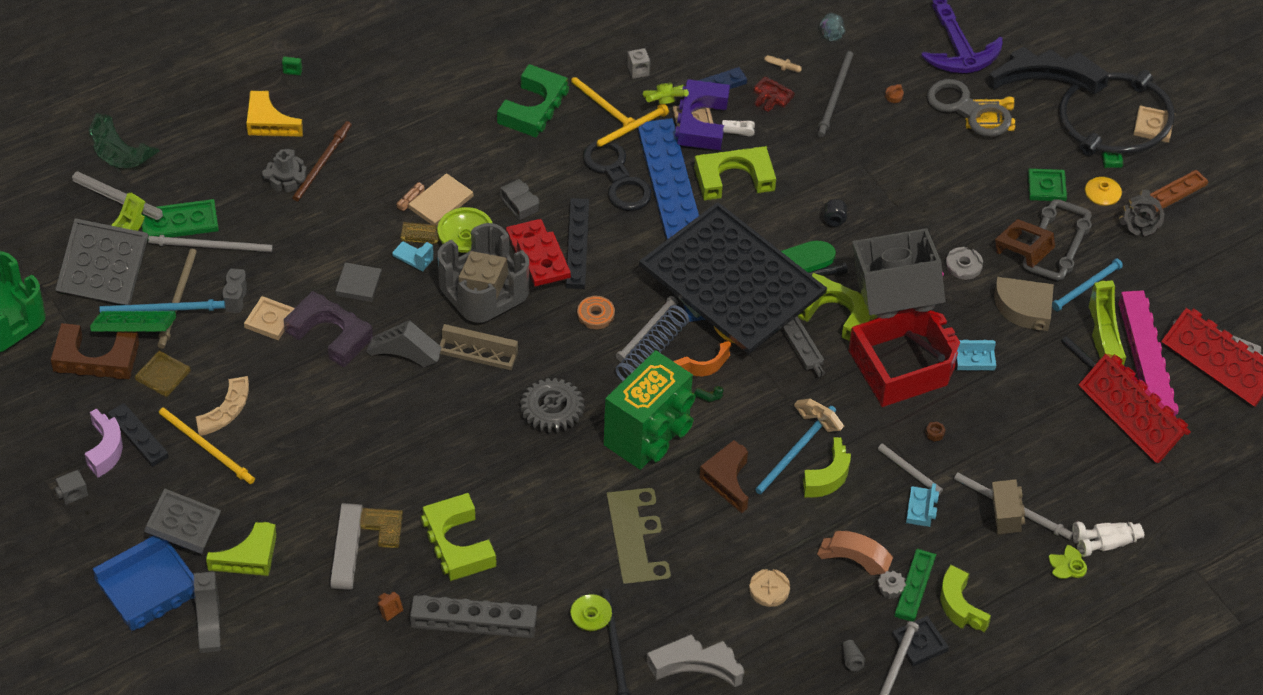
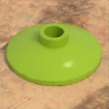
[571,595,612,631]

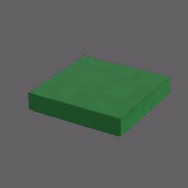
[1028,169,1067,202]

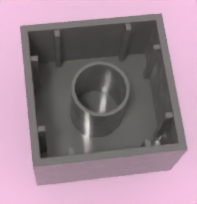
[852,228,945,318]

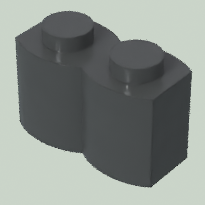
[500,179,540,220]
[223,269,247,313]

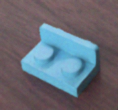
[906,483,939,527]

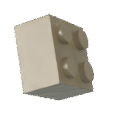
[459,251,508,300]
[992,479,1025,534]

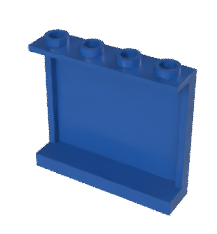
[93,536,195,631]

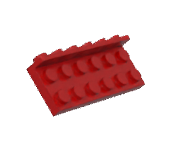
[1161,308,1263,407]
[1079,353,1191,463]

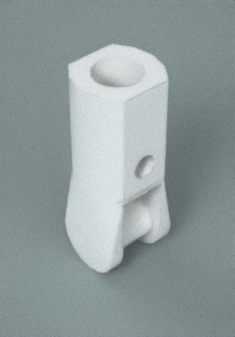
[722,120,755,136]

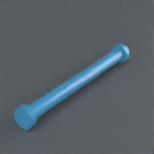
[1052,258,1123,312]

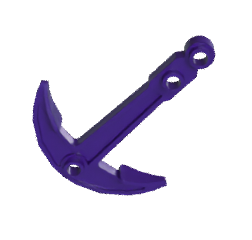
[921,0,1002,73]

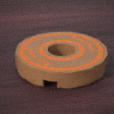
[577,296,615,329]

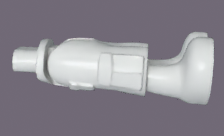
[1072,522,1144,557]

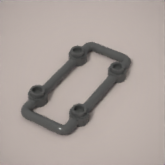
[1023,199,1092,281]

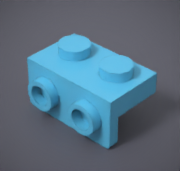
[956,340,996,370]

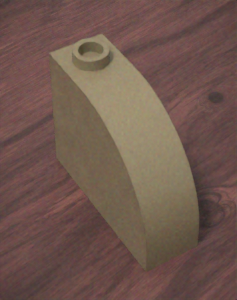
[994,277,1054,331]

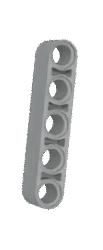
[331,503,363,590]

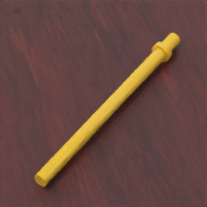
[159,408,255,484]

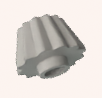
[878,571,906,599]

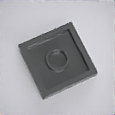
[335,263,382,302]

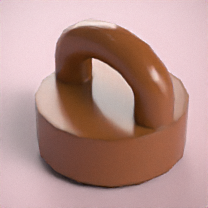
[885,84,904,103]

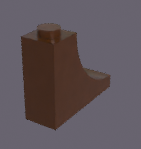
[700,440,748,513]

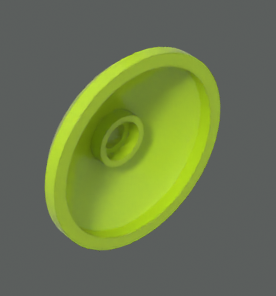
[438,207,492,253]

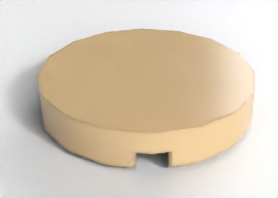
[749,569,790,607]

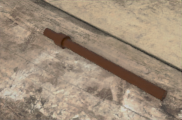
[292,121,352,201]

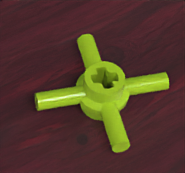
[643,83,689,104]

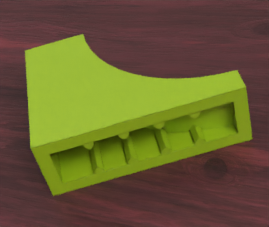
[206,522,277,576]

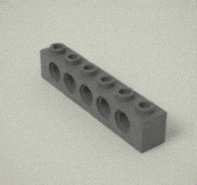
[411,595,537,638]

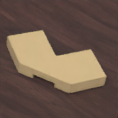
[794,399,844,432]

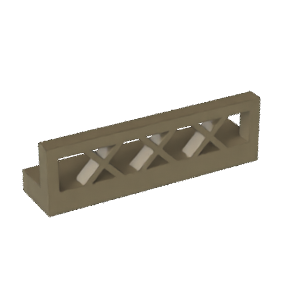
[440,324,518,370]

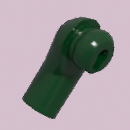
[694,386,724,402]

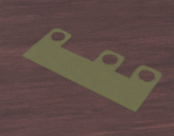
[607,488,671,584]

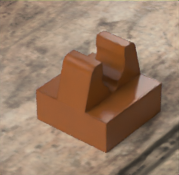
[378,592,403,621]

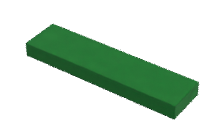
[895,549,936,622]

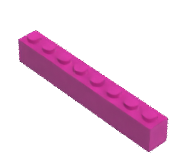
[1119,290,1178,416]

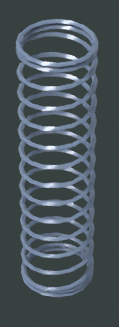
[616,305,689,381]

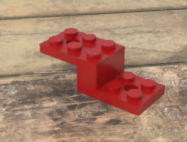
[506,219,571,286]

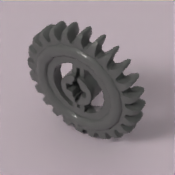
[520,378,585,433]

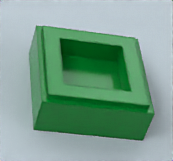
[282,56,302,75]
[1102,152,1123,168]

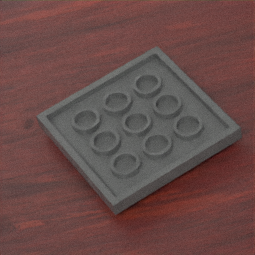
[55,218,148,305]

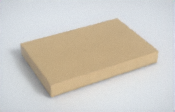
[408,173,473,227]

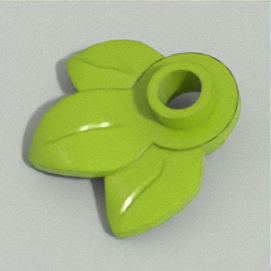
[1049,545,1087,579]

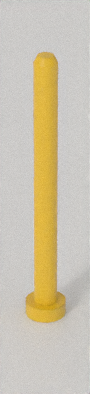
[571,77,635,127]
[596,104,669,147]

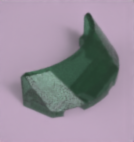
[89,113,160,168]

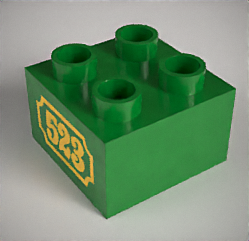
[604,350,696,470]

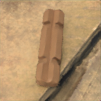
[397,182,425,211]

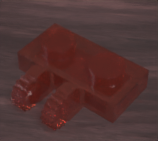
[754,76,794,111]

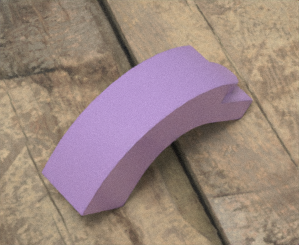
[85,409,123,478]

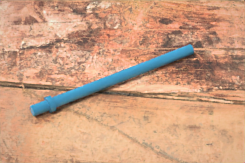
[100,299,225,312]
[755,406,836,494]

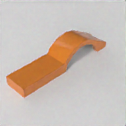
[673,341,731,377]

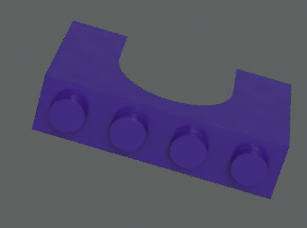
[675,79,730,150]

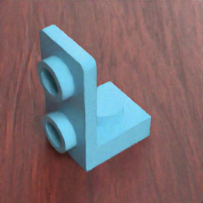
[393,242,433,271]

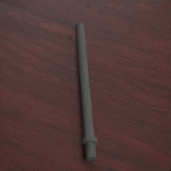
[818,51,853,137]

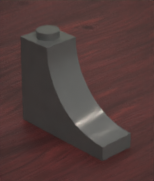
[366,320,442,367]
[194,572,221,653]

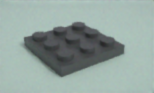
[144,489,221,554]

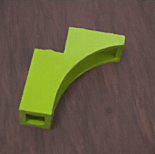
[1089,280,1126,365]

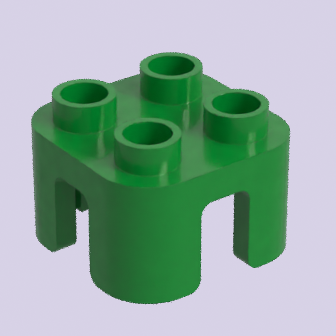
[0,251,46,352]

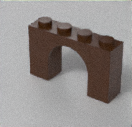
[51,323,139,379]

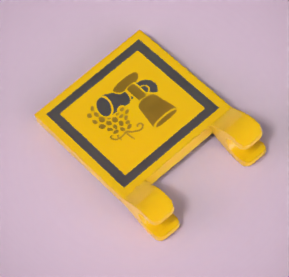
[966,97,1015,131]

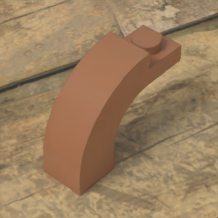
[818,531,893,575]

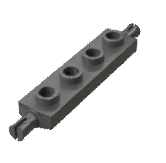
[781,316,825,377]

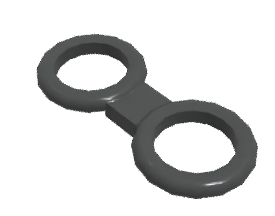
[927,79,1012,137]

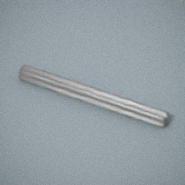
[72,171,163,220]

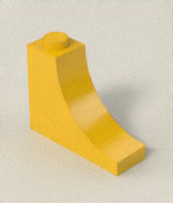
[247,91,303,137]

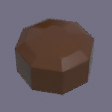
[925,421,946,442]

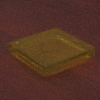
[135,351,190,397]

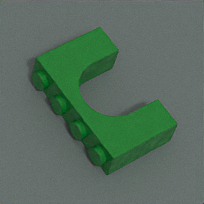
[497,64,569,137]

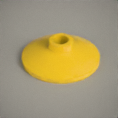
[1085,177,1122,206]

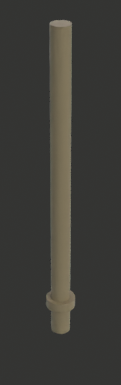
[157,249,197,349]

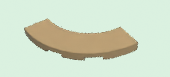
[196,376,249,436]

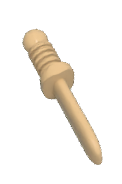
[765,56,801,72]

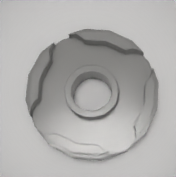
[946,247,983,280]

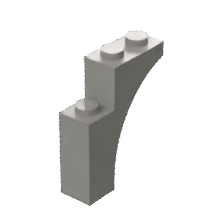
[647,634,744,687]

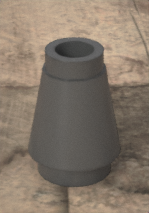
[843,640,865,671]

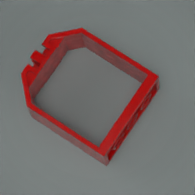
[848,308,960,407]

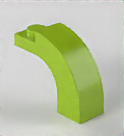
[111,193,145,231]
[803,438,851,498]
[941,565,991,632]

